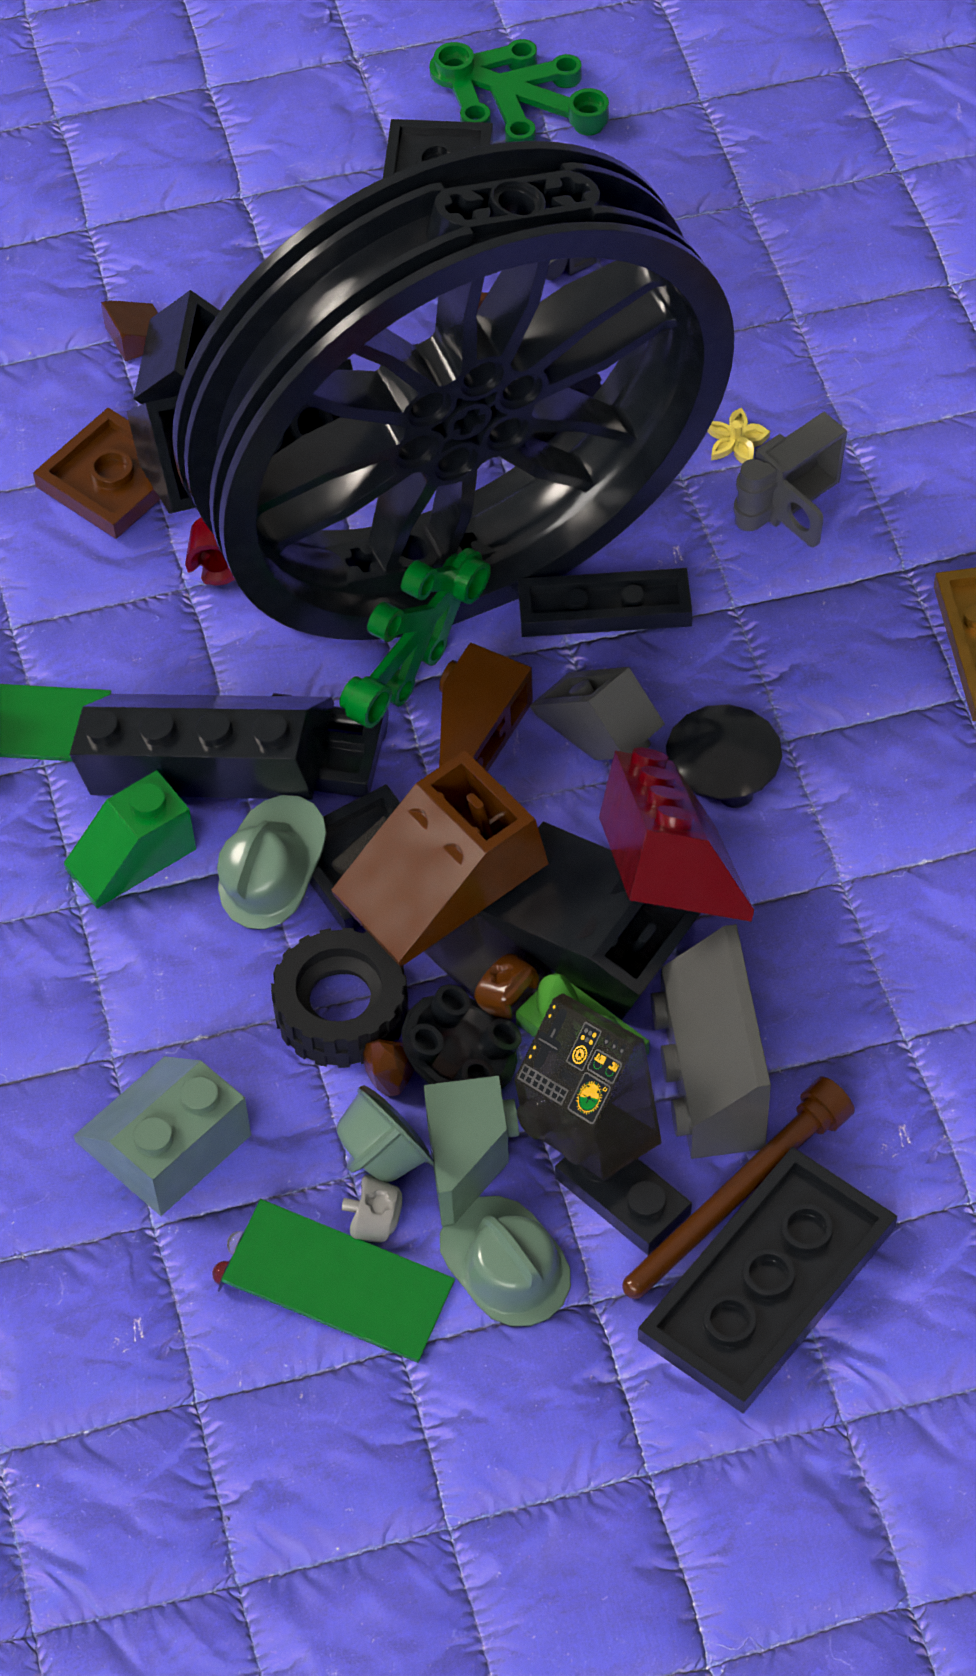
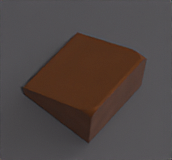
[101,300,158,362]

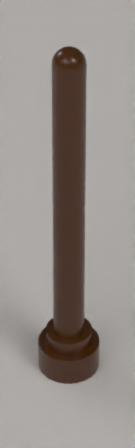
[622,1076,855,1299]

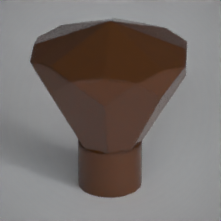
[363,1039,414,1096]

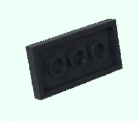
[638,1147,897,1414]

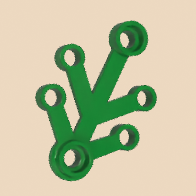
[429,39,609,142]
[339,548,491,728]

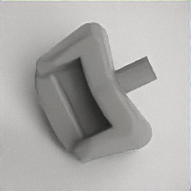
[341,1174,403,1243]

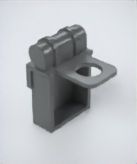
[733,412,847,547]

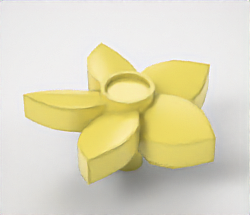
[707,408,770,464]

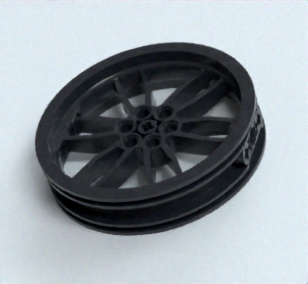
[173,141,734,640]

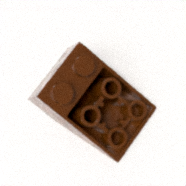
[331,750,549,967]

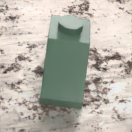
[424,1076,519,1226]

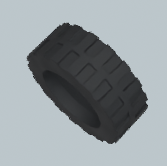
[271,927,409,1068]

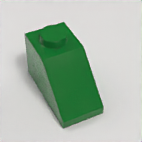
[64,770,196,908]

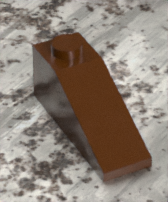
[439,642,533,772]

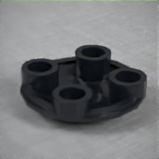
[666,704,782,808]
[401,984,522,1090]

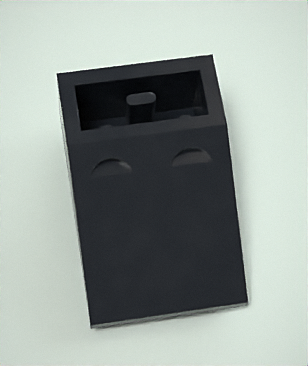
[478,821,701,1020]

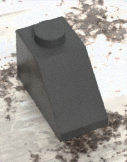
[530,667,665,760]

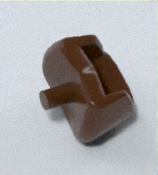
[474,953,539,1018]

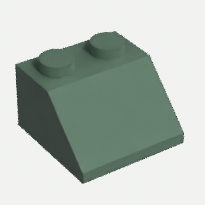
[74,1056,251,1216]

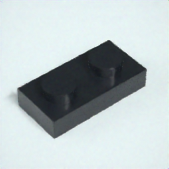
[555,1126,692,1255]

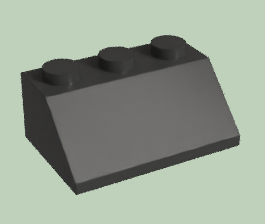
[650,924,771,1159]

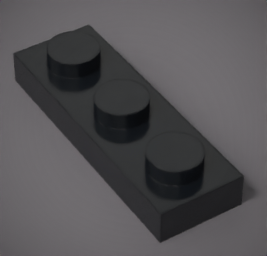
[518,568,692,637]

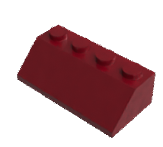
[599,747,754,922]

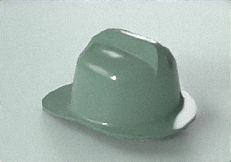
[217,795,327,929]
[336,1085,434,1183]
[440,1196,571,1326]

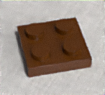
[33,408,160,539]

